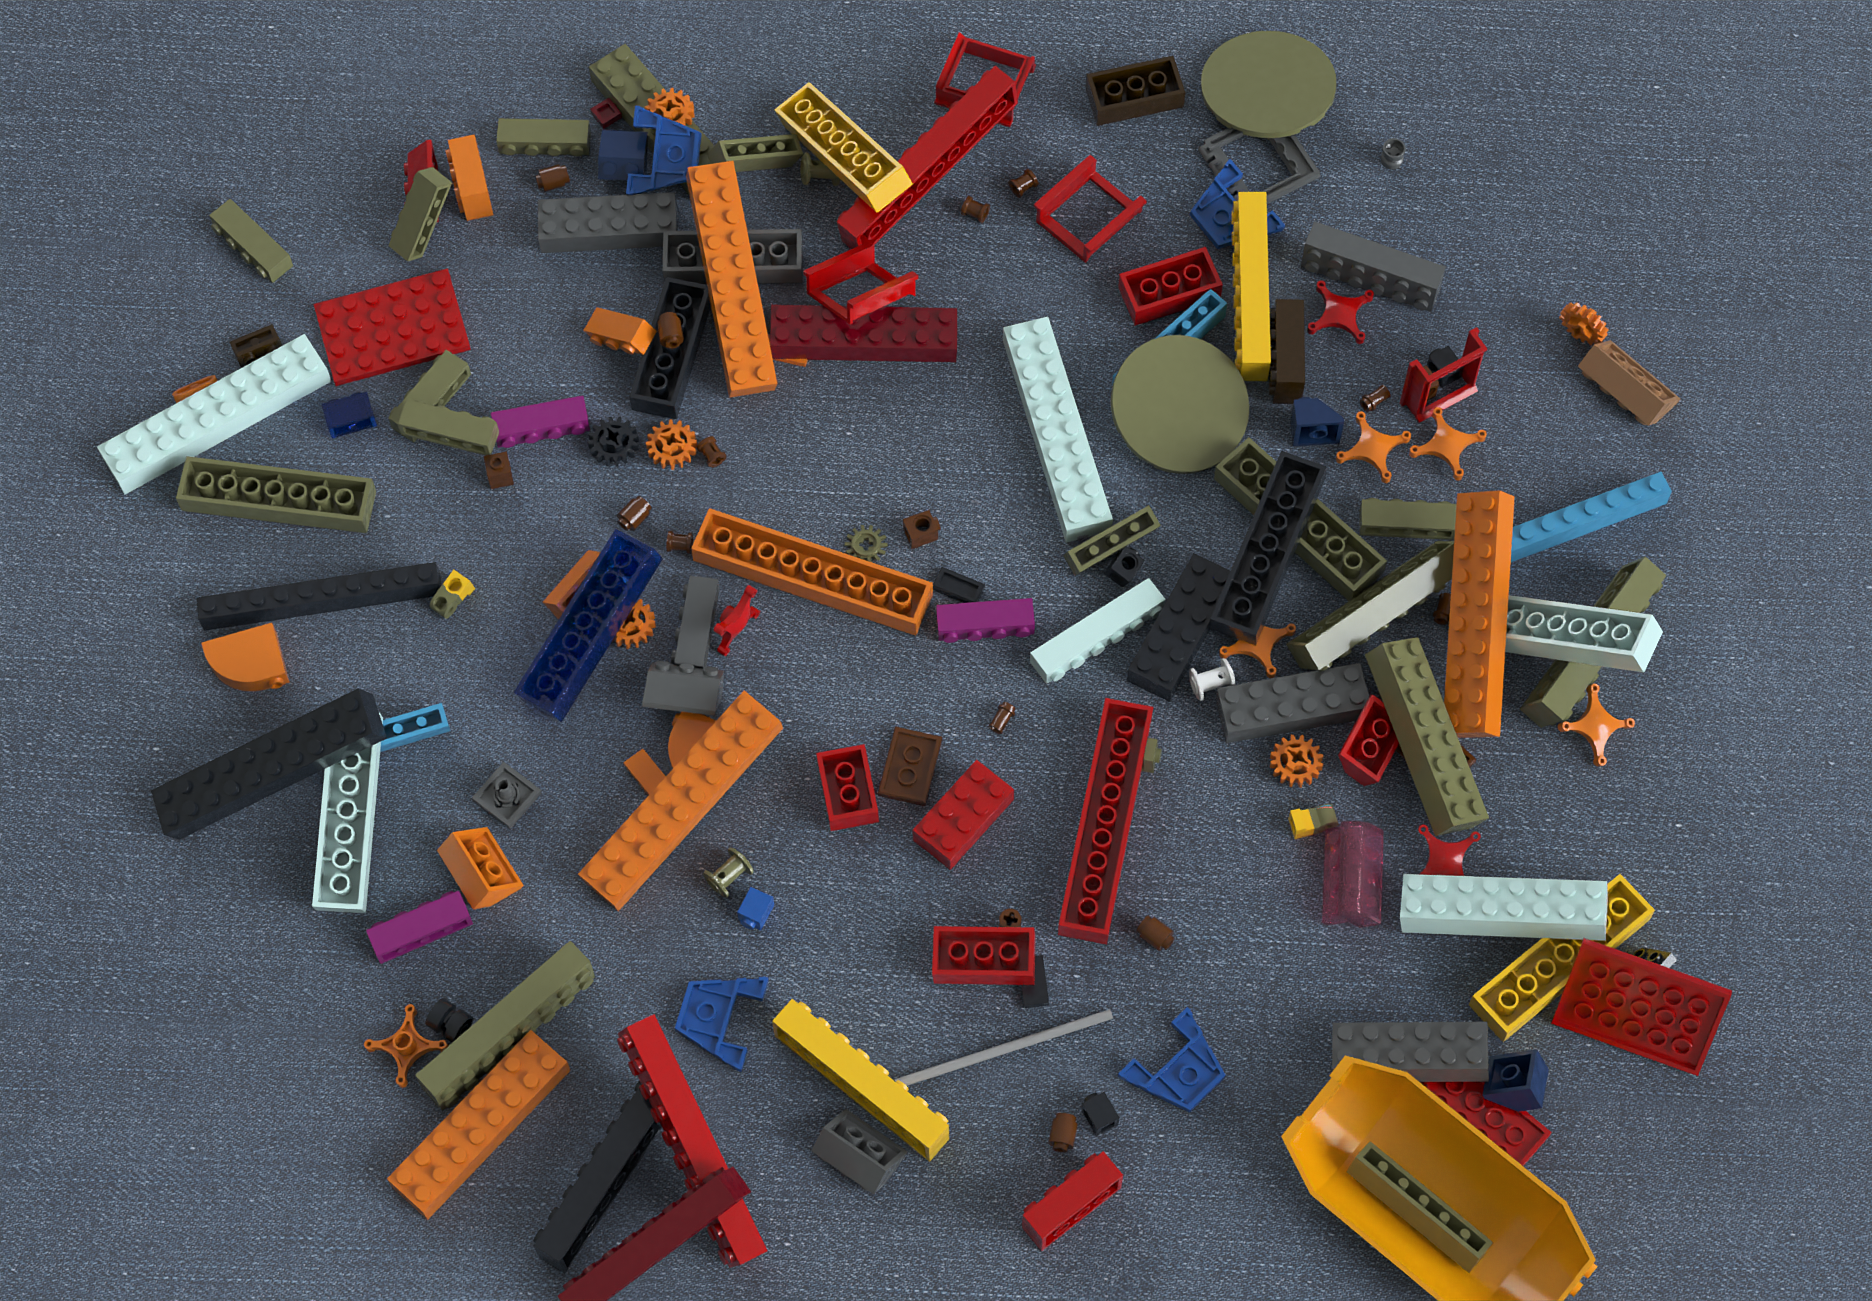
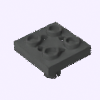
[472,762,542,829]

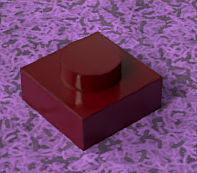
[590,98,622,129]

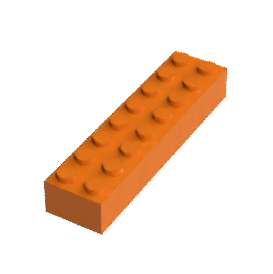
[387,1030,571,1220]

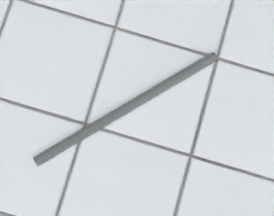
[894,1009,1113,1086]

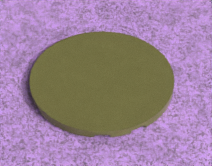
[1201,31,1336,138]
[1111,335,1249,474]

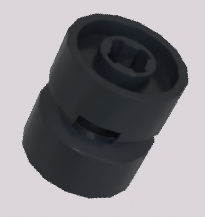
[425,998,474,1043]

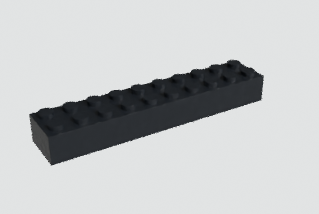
[151,688,387,840]

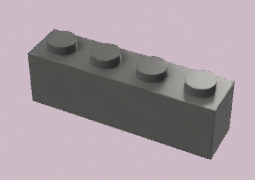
[671,576,720,668]

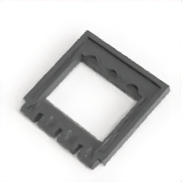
[1198,128,1320,204]

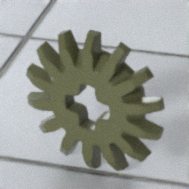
[845,525,888,562]

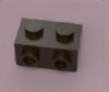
[229,324,282,368]

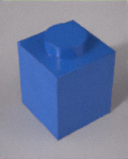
[737,887,774,931]

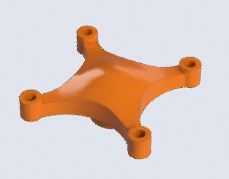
[1409,407,1487,481]
[1336,411,1411,483]
[1219,623,1296,678]
[1558,684,1635,767]
[364,1004,449,1088]

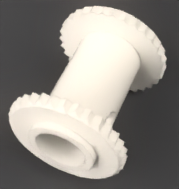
[1189,658,1236,701]

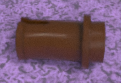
[1360,385,1391,412]
[1433,593,1451,625]
[988,702,1016,734]

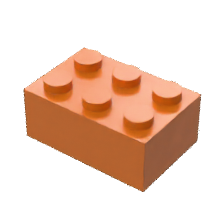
[445,134,493,221]

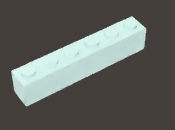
[1030,578,1166,684]

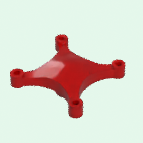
[1307,280,1374,344]
[713,585,760,657]
[1418,824,1481,876]

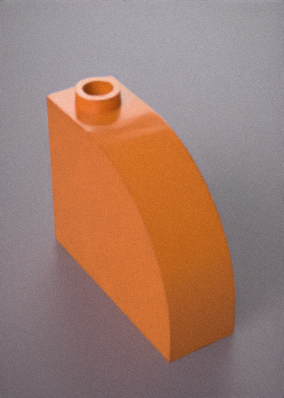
[201,623,290,691]
[668,711,717,769]

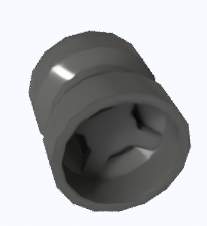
[1381,138,1406,169]

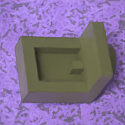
[1142,738,1162,773]

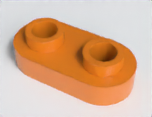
[172,375,218,403]

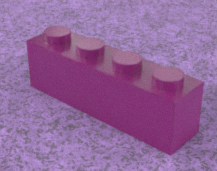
[491,396,590,448]
[936,598,1035,643]
[366,891,473,964]

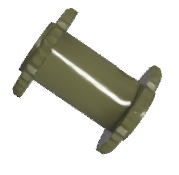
[800,153,841,186]
[703,848,753,898]

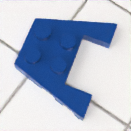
[626,106,702,195]
[1189,159,1285,249]
[675,977,769,1072]
[1118,1007,1225,1113]

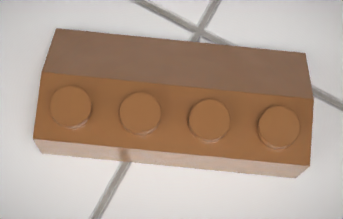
[1578,340,1680,426]

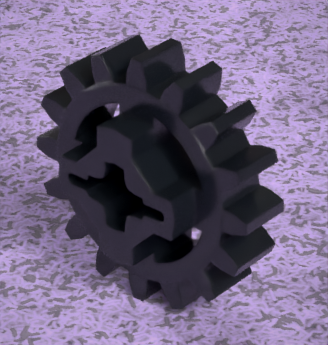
[588,417,639,467]

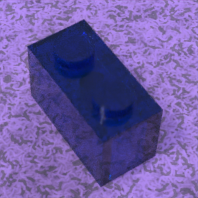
[321,391,377,439]

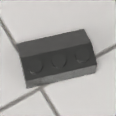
[642,661,724,715]
[811,1109,908,1194]

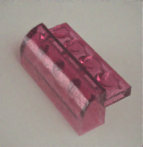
[1322,821,1384,928]

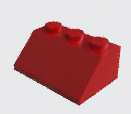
[404,140,439,222]
[1338,694,1399,786]

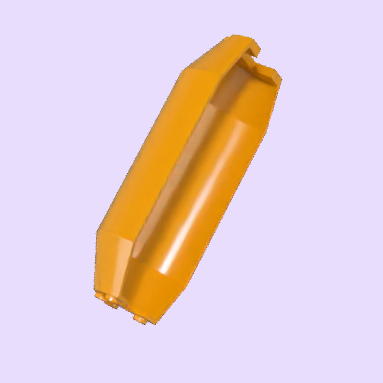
[1281,1055,1598,1301]

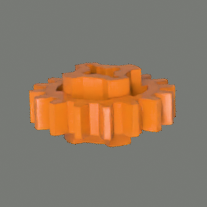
[645,88,695,126]
[1559,302,1608,345]
[646,419,697,470]
[603,597,656,649]
[1270,735,1323,788]

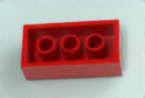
[1118,247,1223,326]
[912,759,1014,870]
[932,926,1036,985]
[1022,1151,1123,1252]

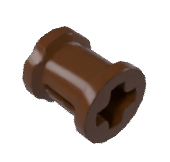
[1008,169,1039,198]
[961,196,990,223]
[697,436,727,468]
[666,531,693,554]
[999,908,1022,927]

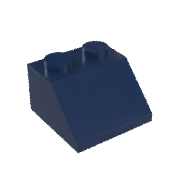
[598,129,648,181]
[1290,397,1344,447]
[1483,1049,1549,1112]

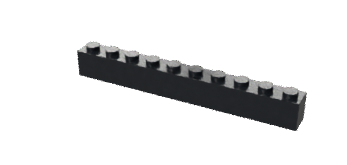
[196,562,441,631]

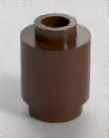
[535,164,570,192]
[657,312,683,349]
[617,496,652,531]
[1136,915,1175,951]
[1048,1113,1078,1153]

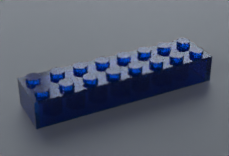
[513,529,663,722]

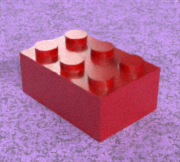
[816,744,879,831]

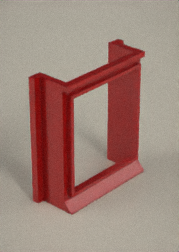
[934,32,1036,127]
[1034,155,1147,263]
[803,241,918,324]
[1400,327,1487,423]

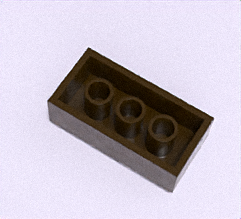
[1085,56,1185,126]
[1269,299,1305,404]

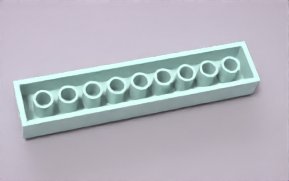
[1003,317,1113,543]
[97,334,332,494]

